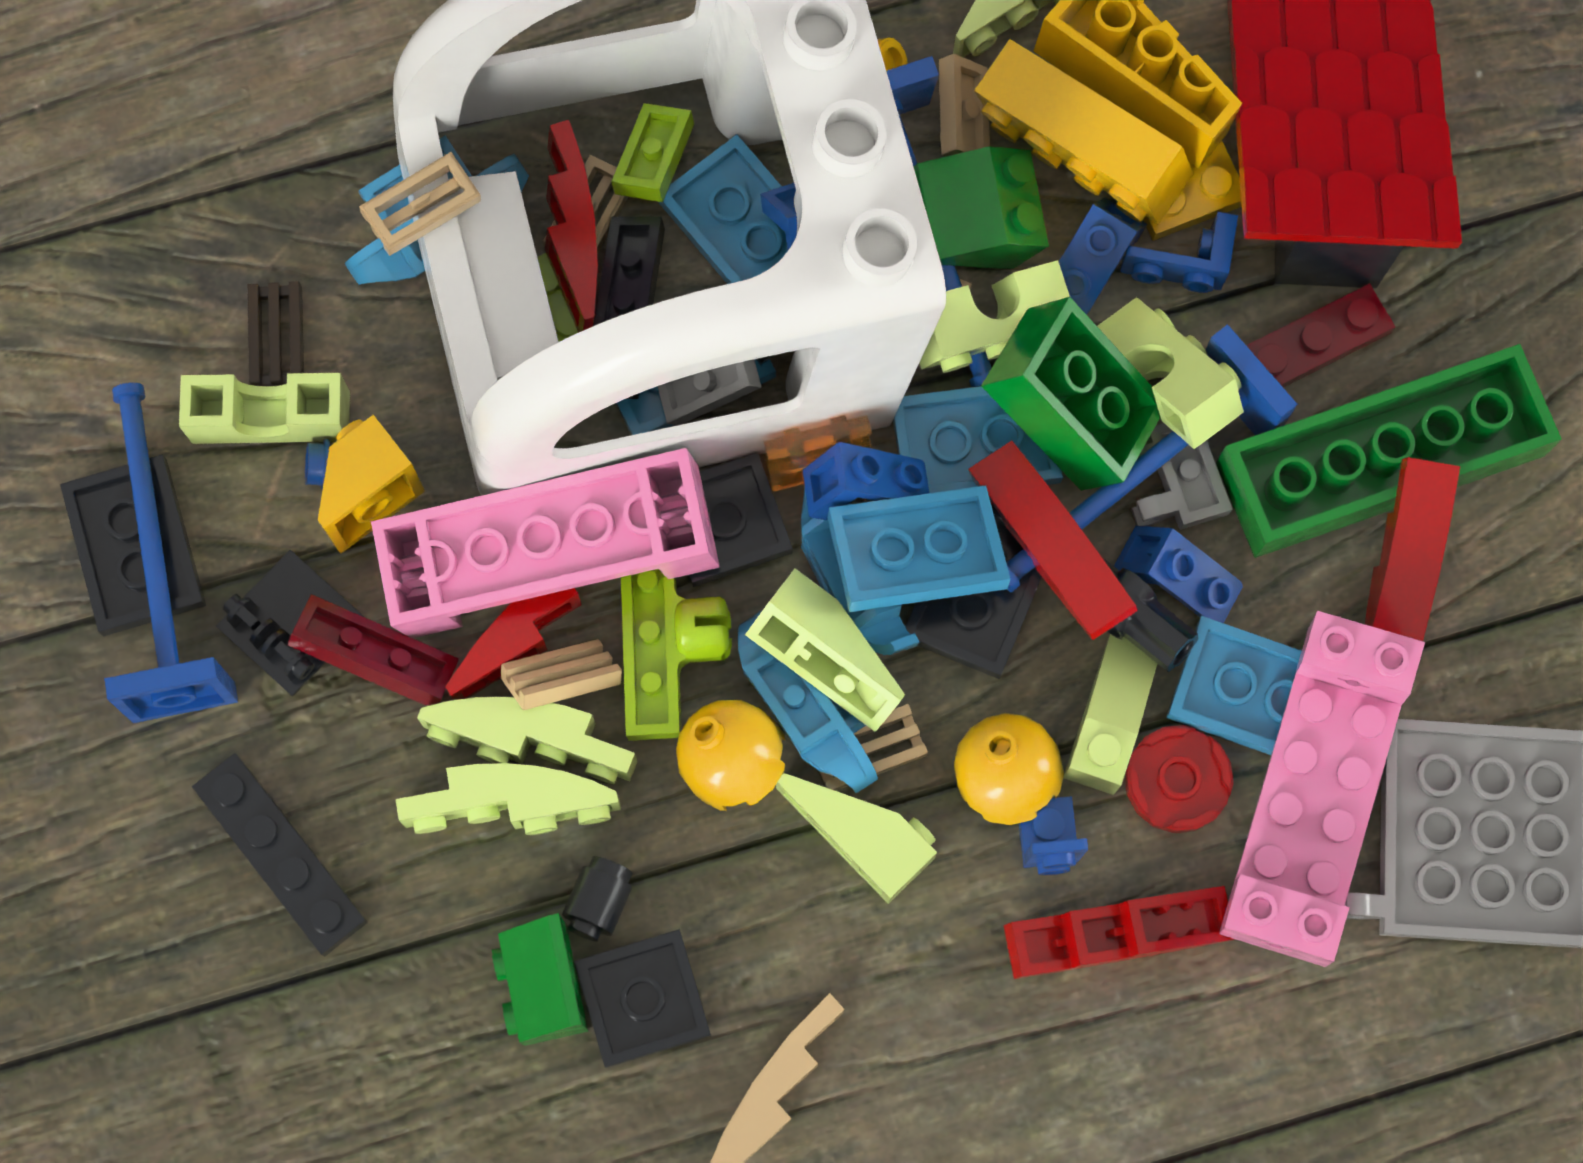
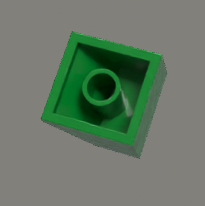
[913,146,1049,269]
[492,913,589,1046]

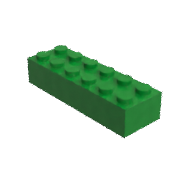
[1216,344,1562,558]

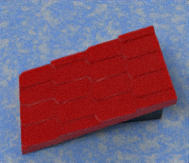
[1227,0,1462,288]

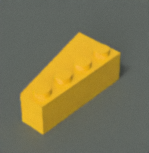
[1033,0,1242,169]

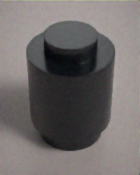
[562,856,632,942]

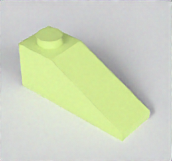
[745,568,905,732]
[1063,634,1157,795]
[776,773,937,904]

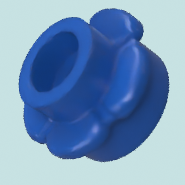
[305,438,330,490]

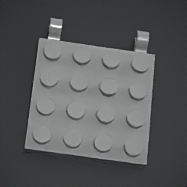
[1345,719,1583,948]

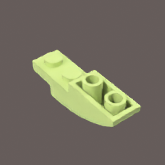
[417,697,638,784]
[396,763,621,835]

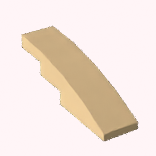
[710,993,845,1163]

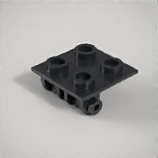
[216,550,364,697]

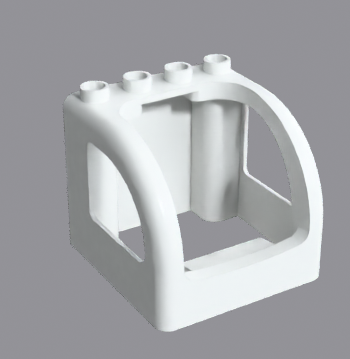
[393,0,946,495]

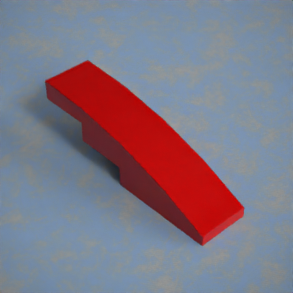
[545,120,598,333]
[968,440,1138,640]
[1365,457,1460,641]
[445,588,582,700]
[1003,886,1235,979]

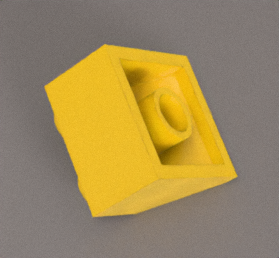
[318,415,425,554]

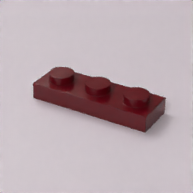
[1246,283,1396,388]
[288,594,459,706]

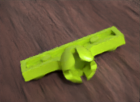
[621,569,732,741]

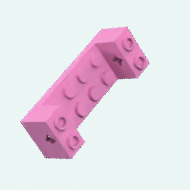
[371,448,720,638]
[1219,611,1425,967]

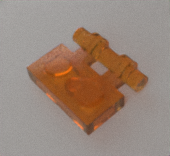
[763,415,873,492]

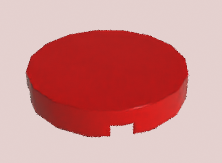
[1124,725,1234,833]

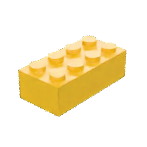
[974,39,1194,225]

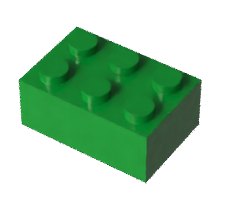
[981,296,1160,491]

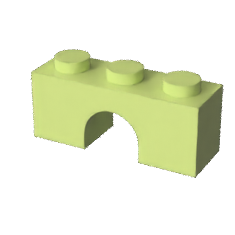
[919,260,1070,373]
[1097,297,1244,449]
[179,373,350,444]

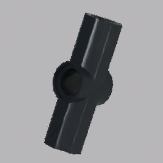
[1101,556,1198,672]

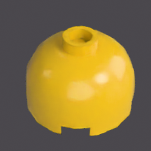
[676,700,786,811]
[954,713,1064,825]

